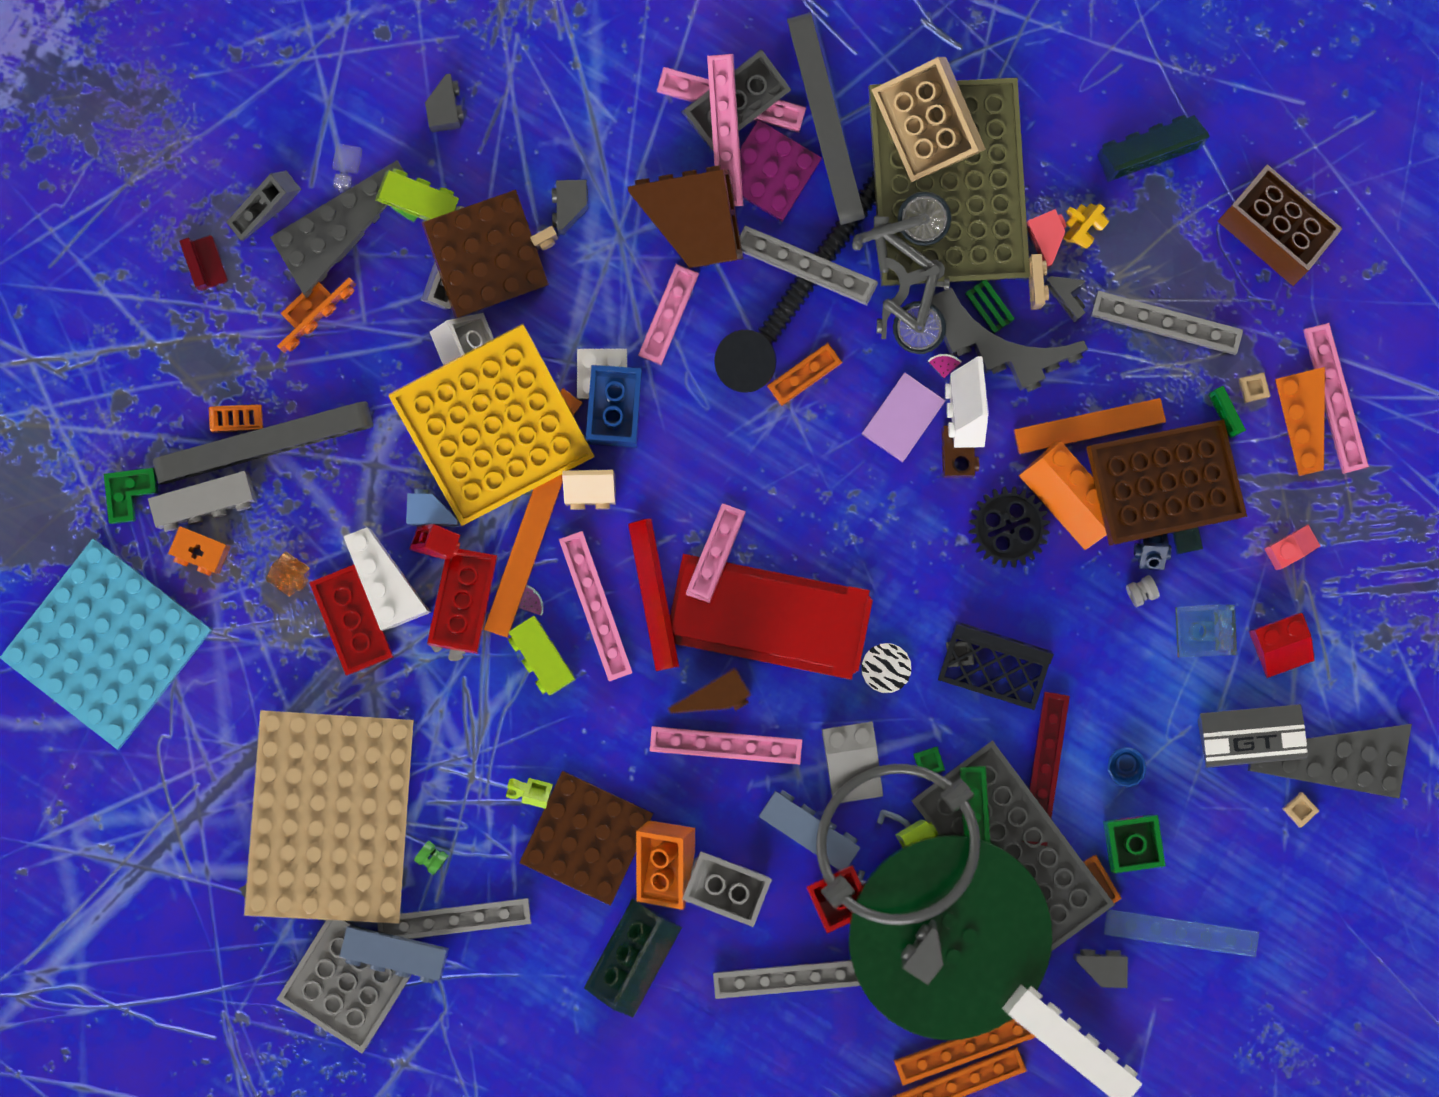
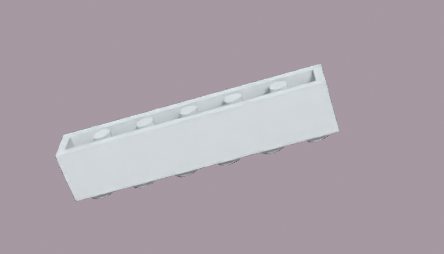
[1002,985,1142,1097]

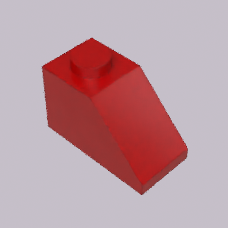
[409,524,460,559]

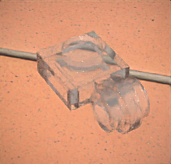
[332,144,362,192]

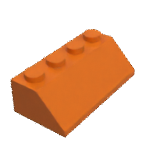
[1018,441,1107,550]

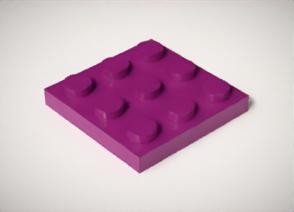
[740,119,822,222]

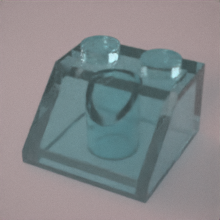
[1175,604,1237,657]

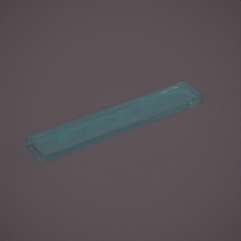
[1104,909,1259,957]

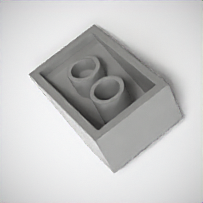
[821,721,883,803]
[682,851,772,927]

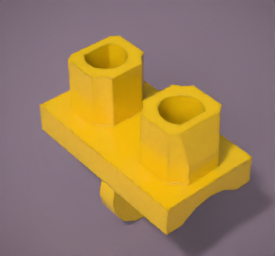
[1063,203,1109,248]

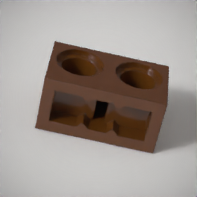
[942,426,979,478]

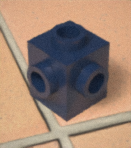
[1134,534,1171,570]

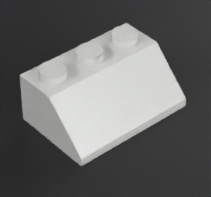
[430,313,494,365]
[945,356,988,448]

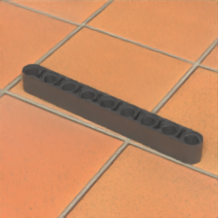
[787,12,865,225]
[152,401,374,485]

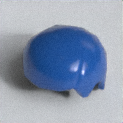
[1108,747,1147,788]

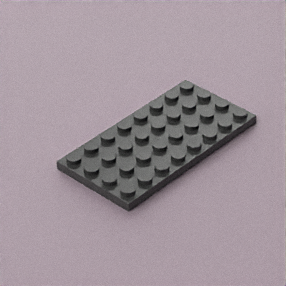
[911,740,1115,951]

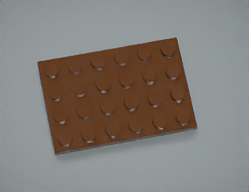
[1086,419,1247,546]

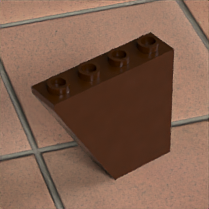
[628,165,743,268]

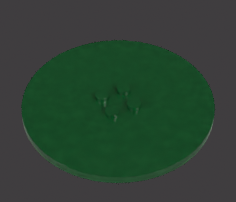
[848,835,1052,1040]

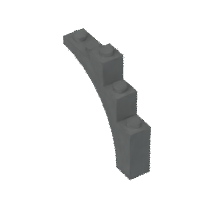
[930,288,1088,392]

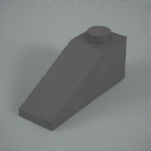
[226,171,302,241]

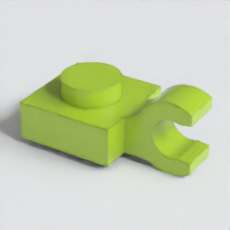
[506,778,553,809]

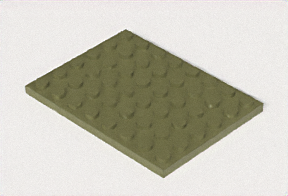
[868,78,1030,286]

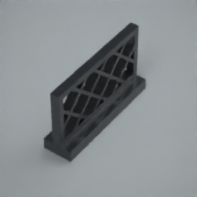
[938,621,1054,710]

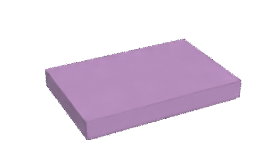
[862,373,946,463]

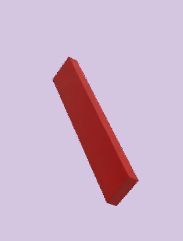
[628,518,679,671]

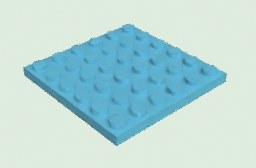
[0,539,212,750]

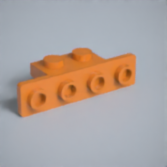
[277,277,356,353]

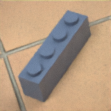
[759,790,860,870]
[340,925,449,984]

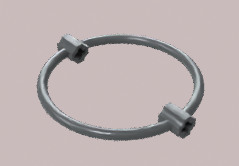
[816,764,980,925]

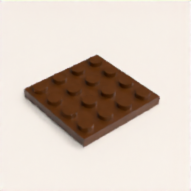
[421,190,549,318]
[519,771,654,906]

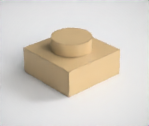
[530,226,558,251]

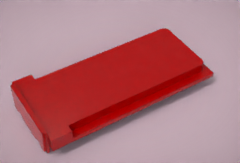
[670,554,873,680]

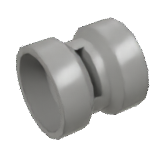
[1126,575,1160,608]

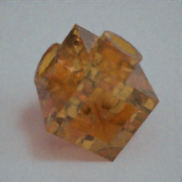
[266,551,310,597]

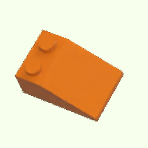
[636,821,695,910]

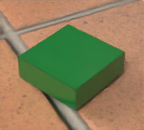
[913,746,945,778]

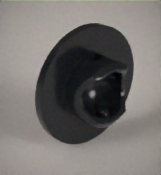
[715,330,776,392]

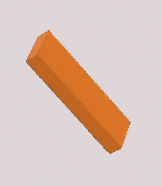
[767,343,842,407]

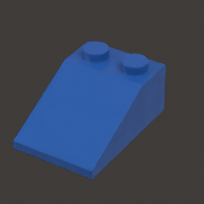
[586,365,642,448]

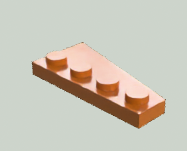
[1275,367,1325,476]

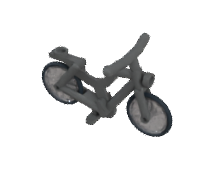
[852,192,951,354]

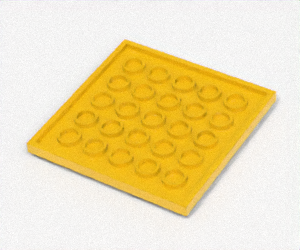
[388,324,595,526]

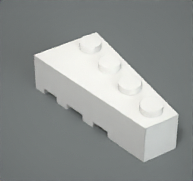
[344,527,431,631]

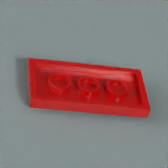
[427,549,498,654]
[309,564,394,676]

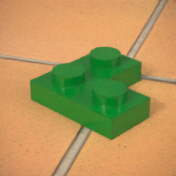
[104,468,158,524]

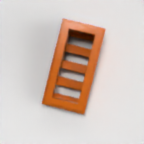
[209,405,263,433]

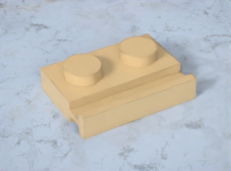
[1029,254,1049,310]

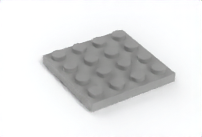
[277,920,412,1054]

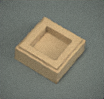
[1238,372,1270,403]
[1282,792,1319,828]

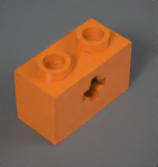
[168,526,231,576]

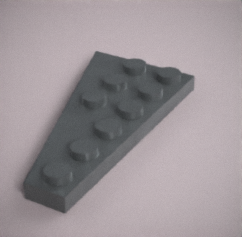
[270,160,404,298]
[1248,724,1412,798]

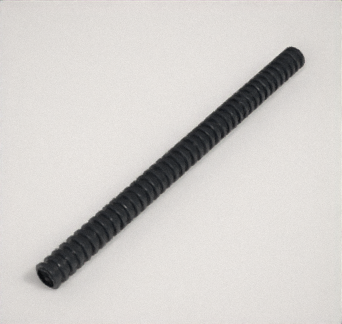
[758,171,876,346]

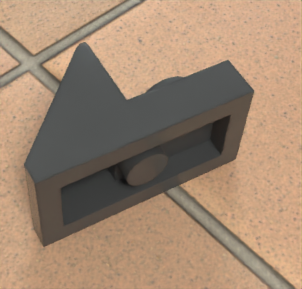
[1044,276,1086,323]

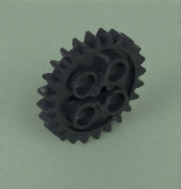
[968,487,1050,568]

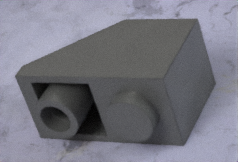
[425,73,464,133]
[552,180,588,235]
[901,919,943,985]
[1073,949,1128,988]

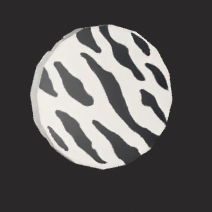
[861,643,911,693]

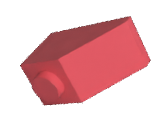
[1027,209,1067,269]
[1264,525,1320,570]

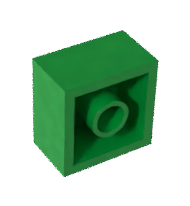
[1103,814,1166,873]

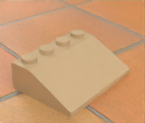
[872,57,986,182]

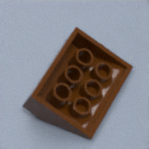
[1218,164,1342,286]
[668,669,751,713]

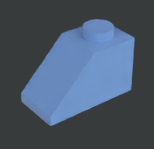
[406,489,460,527]

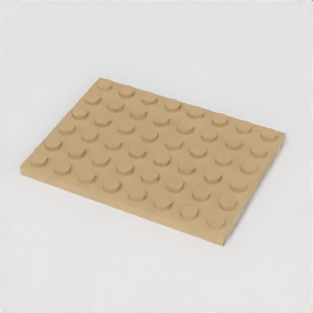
[244,710,414,923]

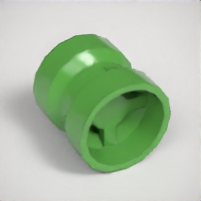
[413,840,449,876]

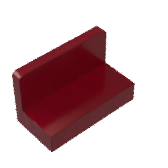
[179,235,228,291]

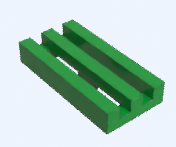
[965,280,1015,334]
[1208,386,1246,438]

